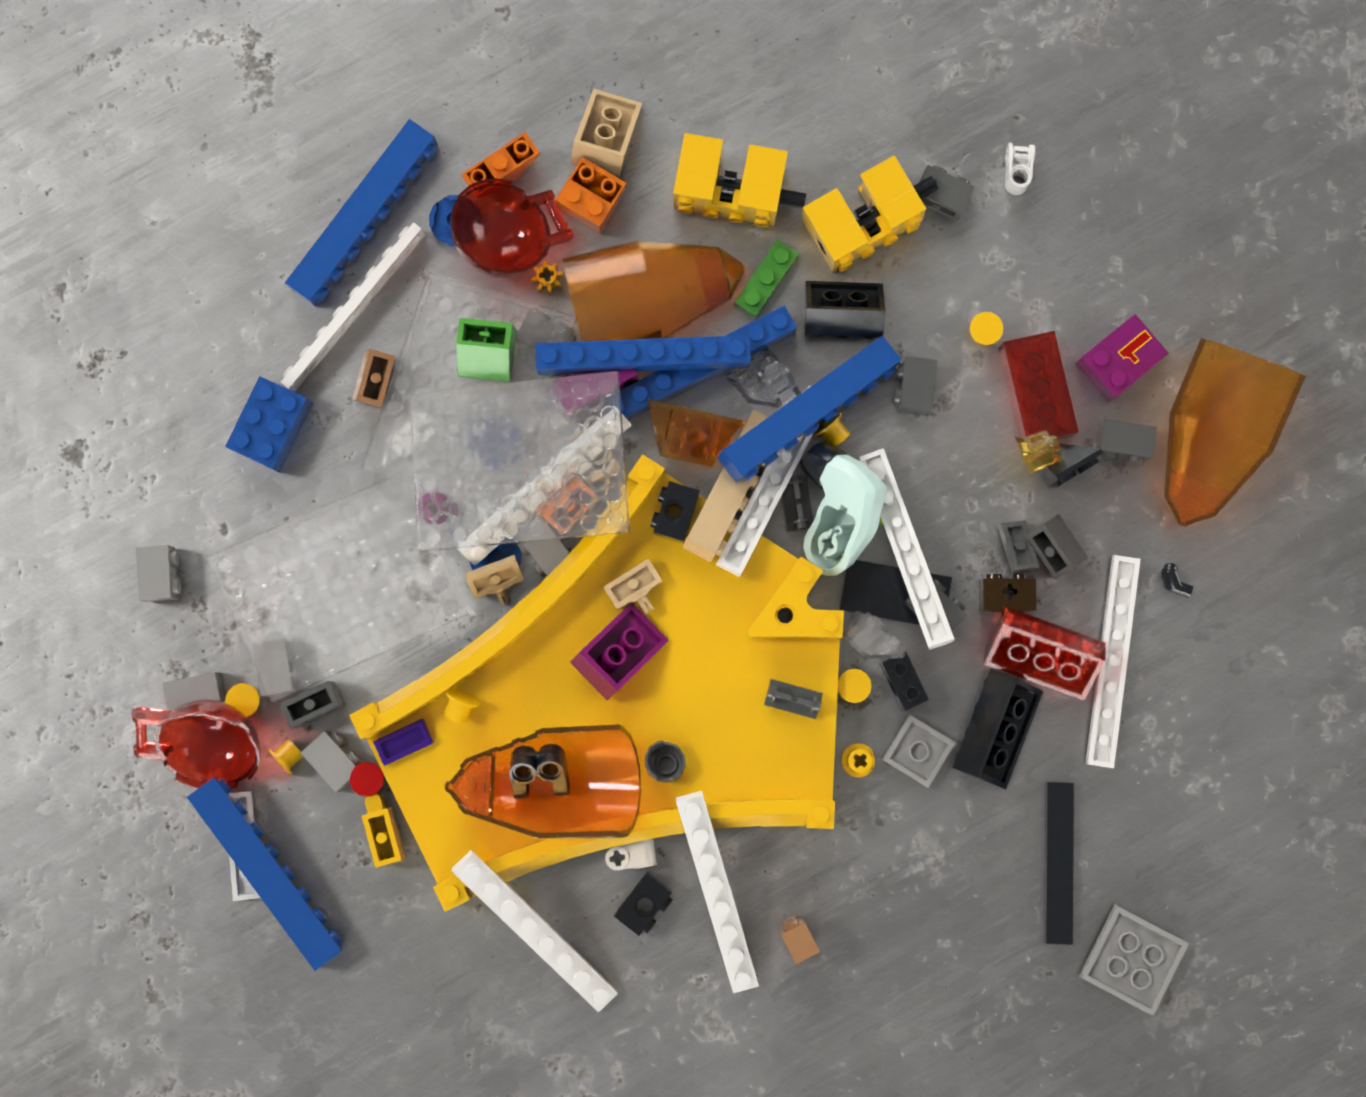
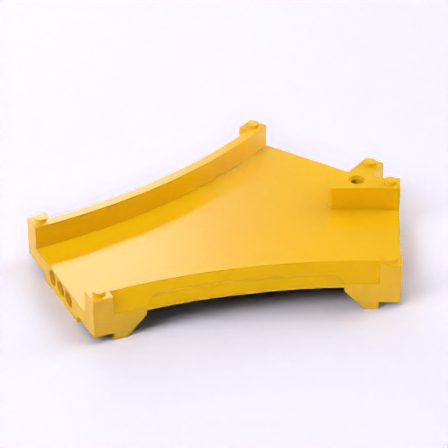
[349,454,844,912]

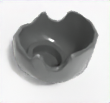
[645,740,686,783]

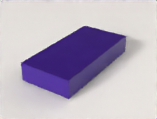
[373,719,434,766]

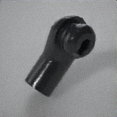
[1161,563,1193,598]

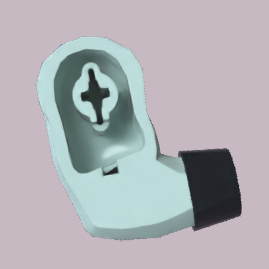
[802,441,887,576]

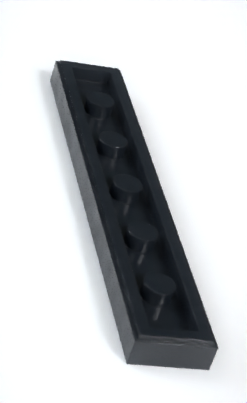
[1044,782,1074,945]

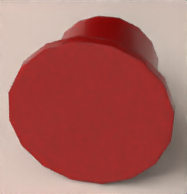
[349,762,384,797]

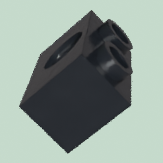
[650,481,700,544]
[879,651,929,711]
[614,871,673,936]

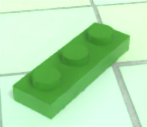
[734,239,799,318]

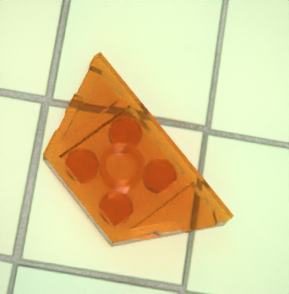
[648,399,745,467]

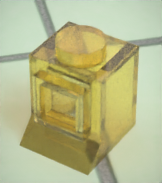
[1015,430,1061,473]

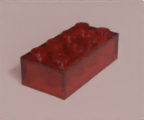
[998,331,1079,448]
[984,606,1106,701]

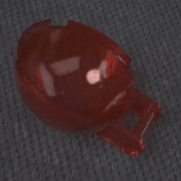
[450,178,574,278]
[132,699,261,789]

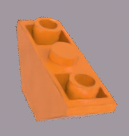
[461,132,540,197]

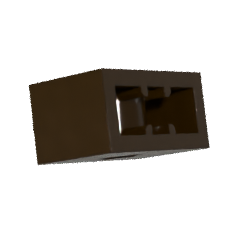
[979,574,1037,612]

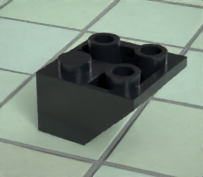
[1031,443,1103,487]

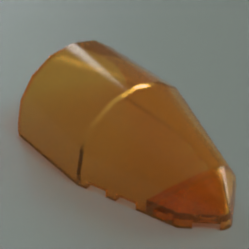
[562,240,745,341]
[1164,338,1306,527]
[445,724,641,840]

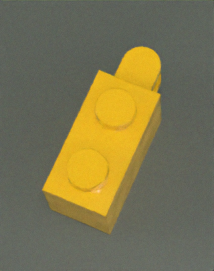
[362,793,406,868]

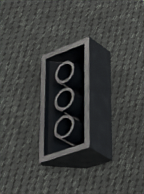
[952,669,1043,790]

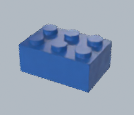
[225,376,313,473]

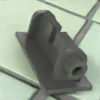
[783,475,813,531]
[764,679,823,719]

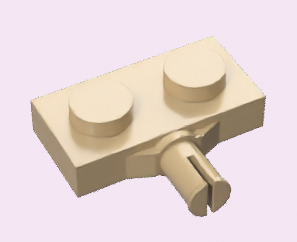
[465,555,524,605]
[603,559,663,614]

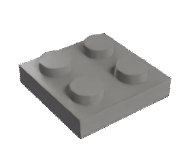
[882,715,955,788]

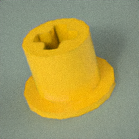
[969,312,1004,345]
[814,412,850,447]
[838,669,872,703]
[225,683,260,717]
[444,689,479,723]
[267,739,303,776]
[841,743,876,778]

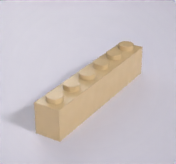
[682,410,768,562]

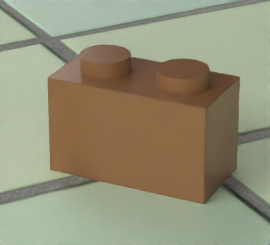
[352,349,395,407]
[778,915,820,965]

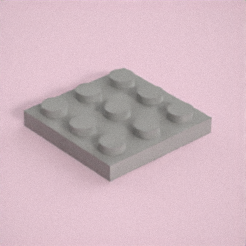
[1079,904,1189,1016]

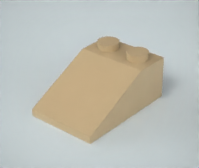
[570,89,642,178]

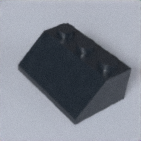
[804,281,886,339]

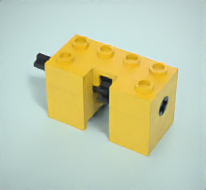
[673,133,807,228]
[802,155,939,273]

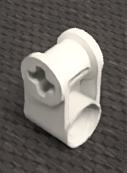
[1005,143,1035,195]
[605,839,658,870]

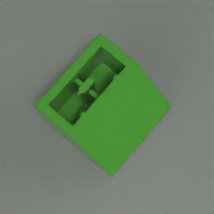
[456,318,517,382]

